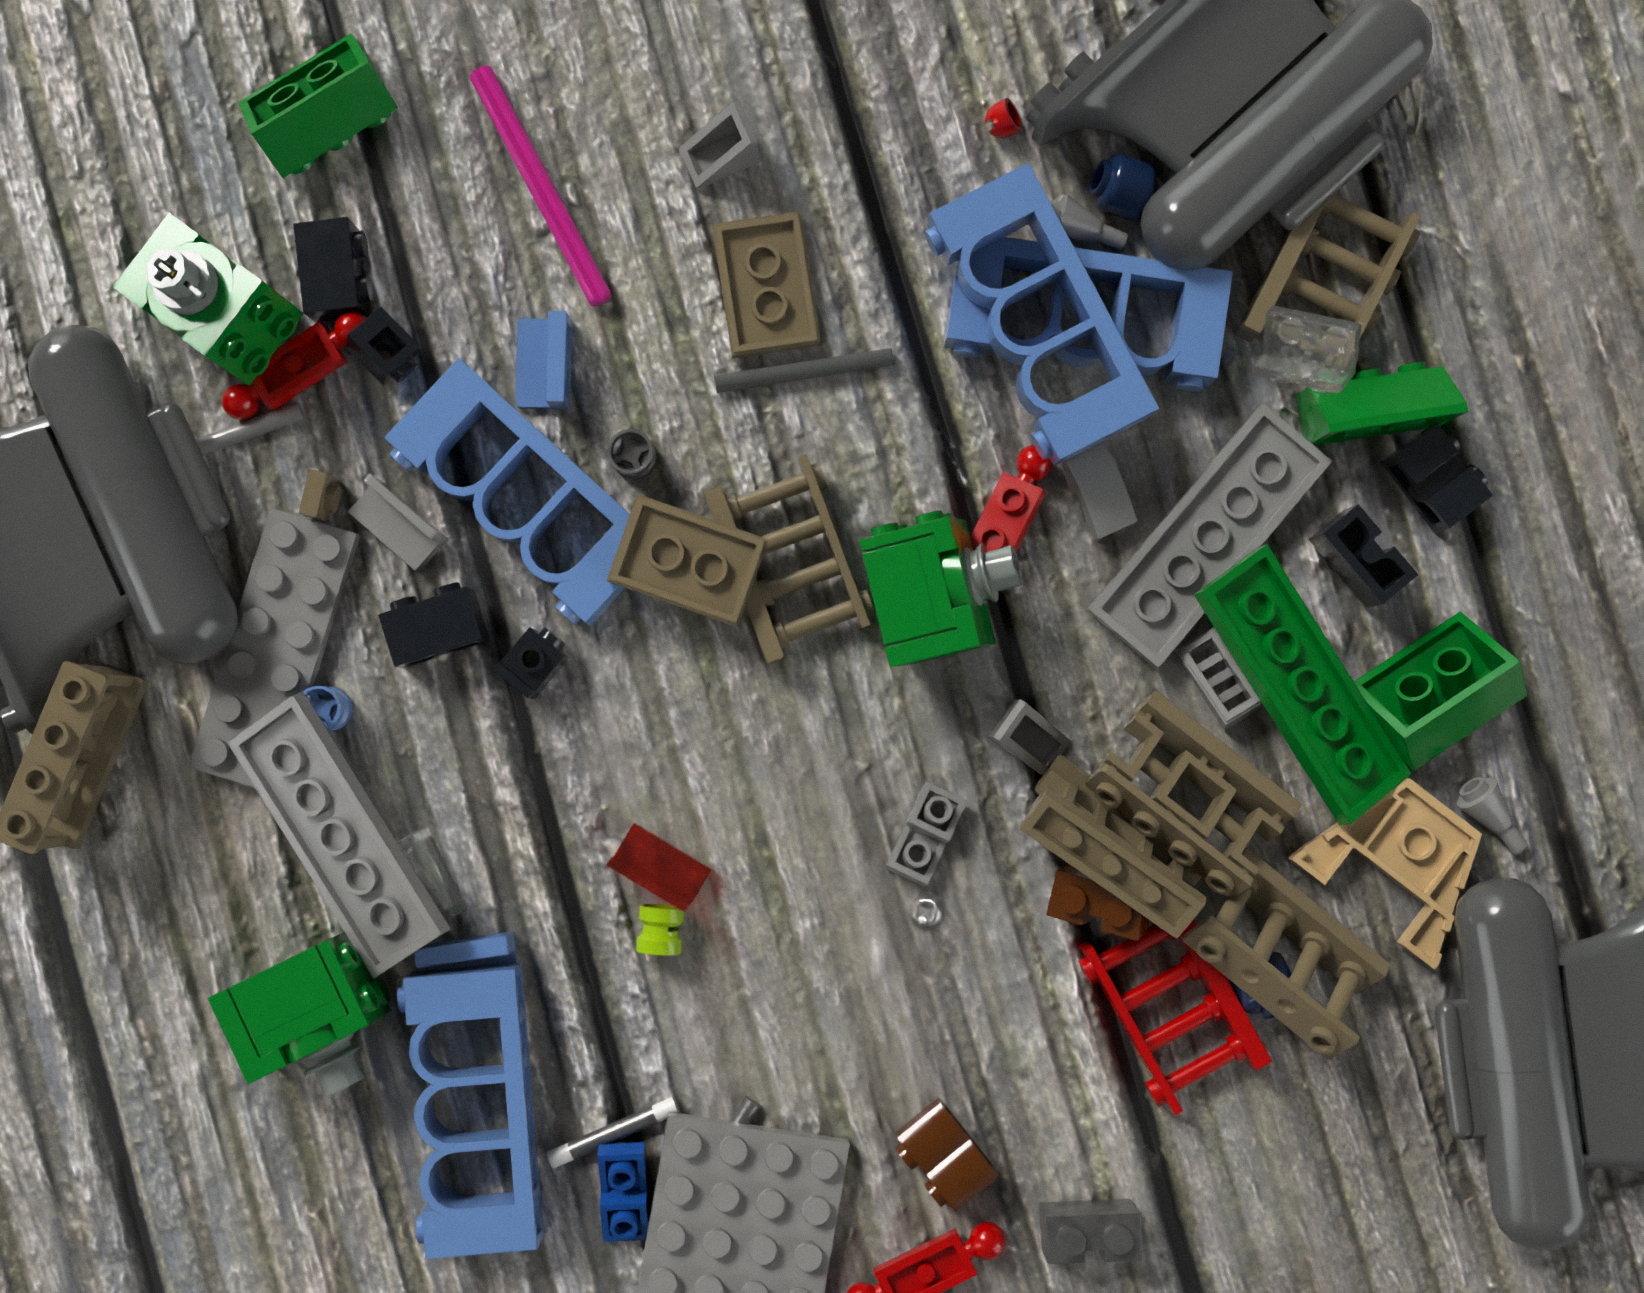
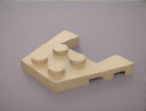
[1288,778,1482,970]

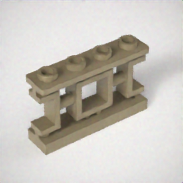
[1085,690,1302,897]
[1019,755,1206,939]

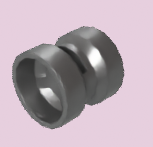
[607,429,657,480]

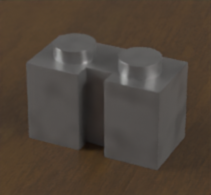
[1039,1199,1142,1264]

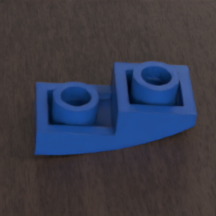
[597,1142,649,1242]

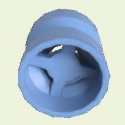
[303,686,353,731]

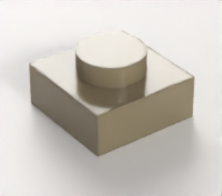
[298,469,341,522]

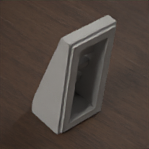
[1175,627,1264,731]

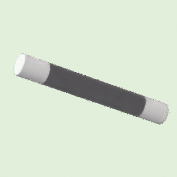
[547,1096,680,1169]

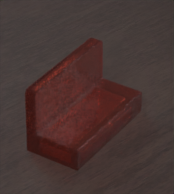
[606,822,713,912]

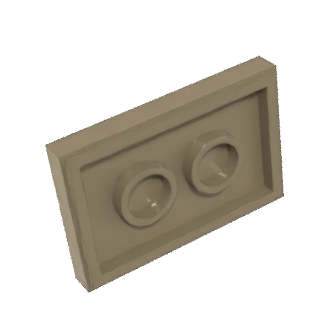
[712,211,821,359]
[607,494,769,627]

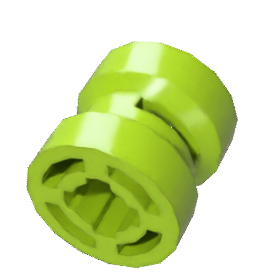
[636,904,685,956]

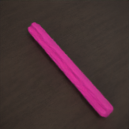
[470,65,611,307]

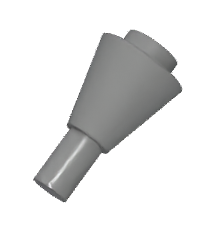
[1051,194,1128,250]
[1457,777,1528,854]

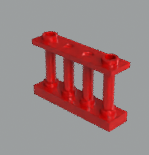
[1078,919,1272,1116]

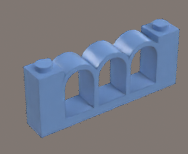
[924,162,1159,466]
[944,237,1233,391]
[384,358,630,625]
[397,962,544,1259]

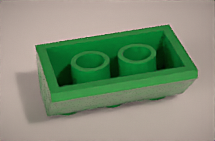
[238,33,398,178]
[1296,362,1468,446]
[1354,611,1527,771]

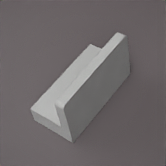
[348,473,448,572]

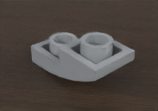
[1062,441,1138,539]
[884,781,967,887]

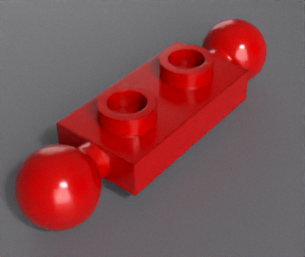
[222,311,366,420]
[970,445,1053,553]
[847,1222,1006,1293]

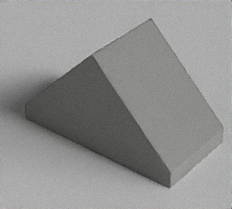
[679,101,760,188]
[988,699,1071,776]

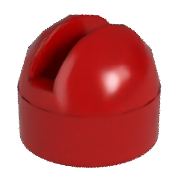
[984,98,1023,139]

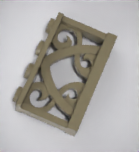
[0,661,149,854]

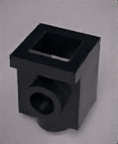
[344,306,420,385]
[493,627,569,699]

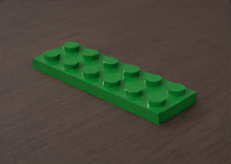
[1193,544,1411,826]

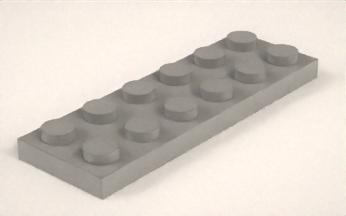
[1086,403,1332,669]
[188,508,361,788]
[228,692,450,979]

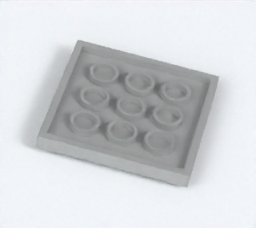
[636,1112,850,1293]

